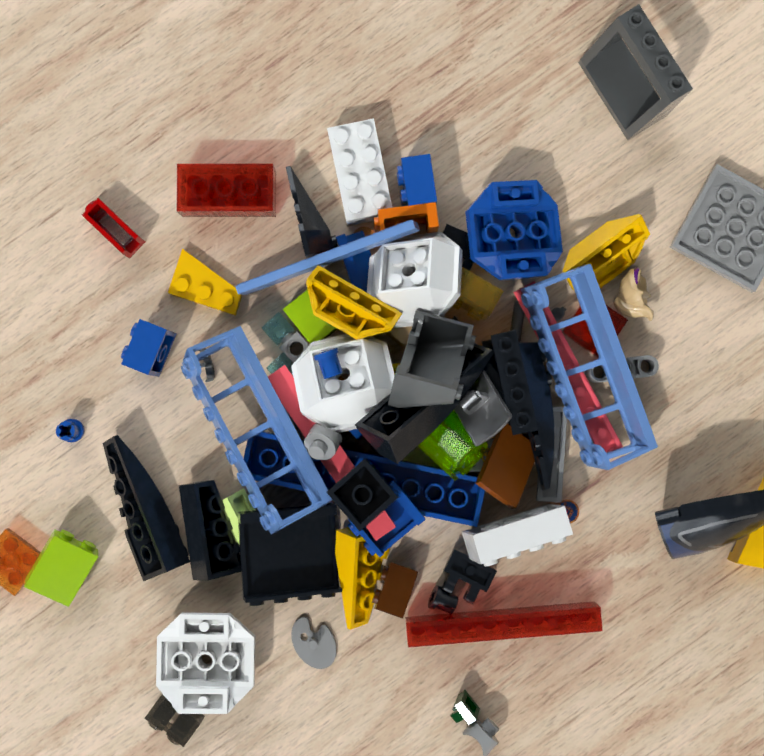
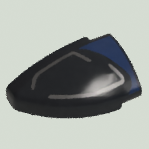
[655,490,764,559]

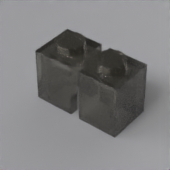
[144,694,205,747]

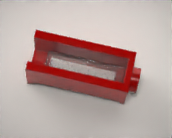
[82,198,145,259]

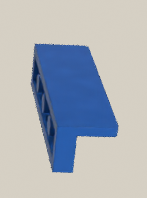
[336,231,371,292]

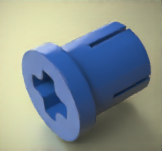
[313,348,343,379]
[56,419,85,442]

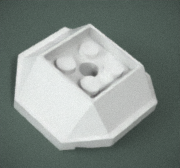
[367,232,463,328]
[291,334,394,433]
[156,612,255,714]

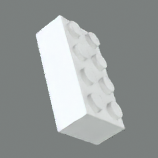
[327,118,392,226]
[462,504,573,567]

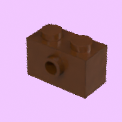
[372,562,418,619]

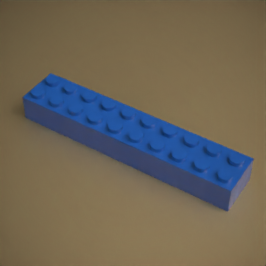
[244,429,485,527]

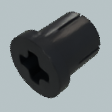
[428,585,458,614]

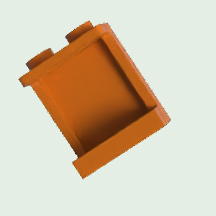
[374,202,439,233]

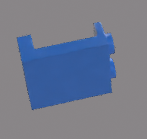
[348,479,426,557]

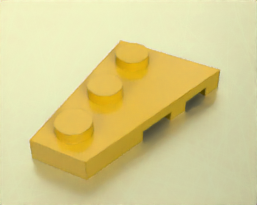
[168,249,243,316]

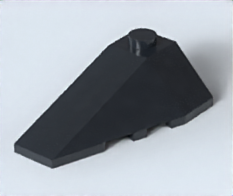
[286,166,338,258]

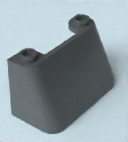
[388,310,476,408]

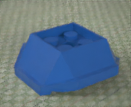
[465,180,563,280]

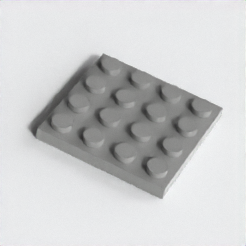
[670,164,764,293]

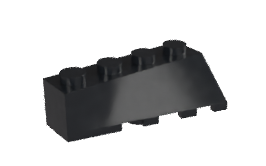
[179,480,241,581]

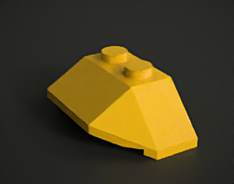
[562,214,650,291]
[306,265,402,340]

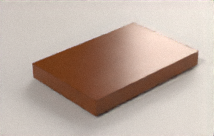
[475,424,535,509]

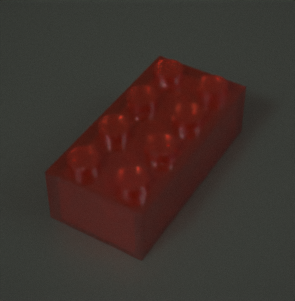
[177,164,276,217]

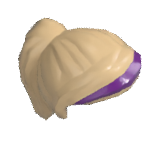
[613,267,654,321]

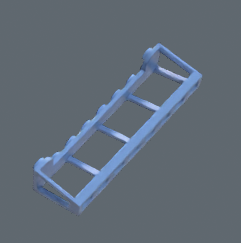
[520,264,658,470]
[181,326,332,534]

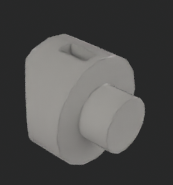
[304,423,342,460]
[463,717,499,756]

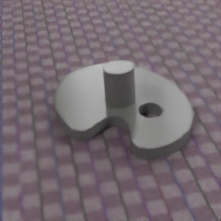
[291,616,336,669]

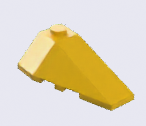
[335,527,389,630]

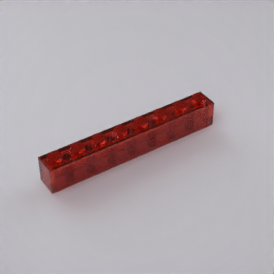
[405,601,603,647]

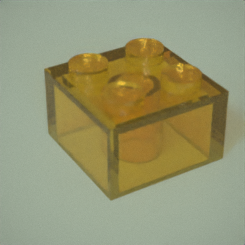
[452,267,504,322]

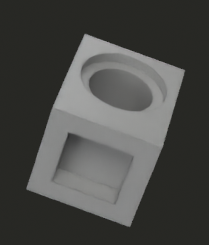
[279,332,309,363]

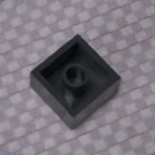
[327,459,401,531]

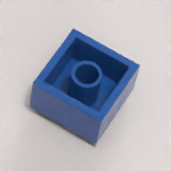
[396,154,437,206]
[121,319,177,377]

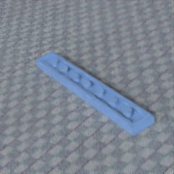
[235,219,420,295]

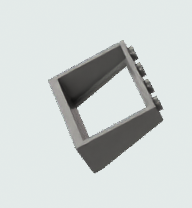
[578,4,693,140]

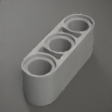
[585,355,659,383]

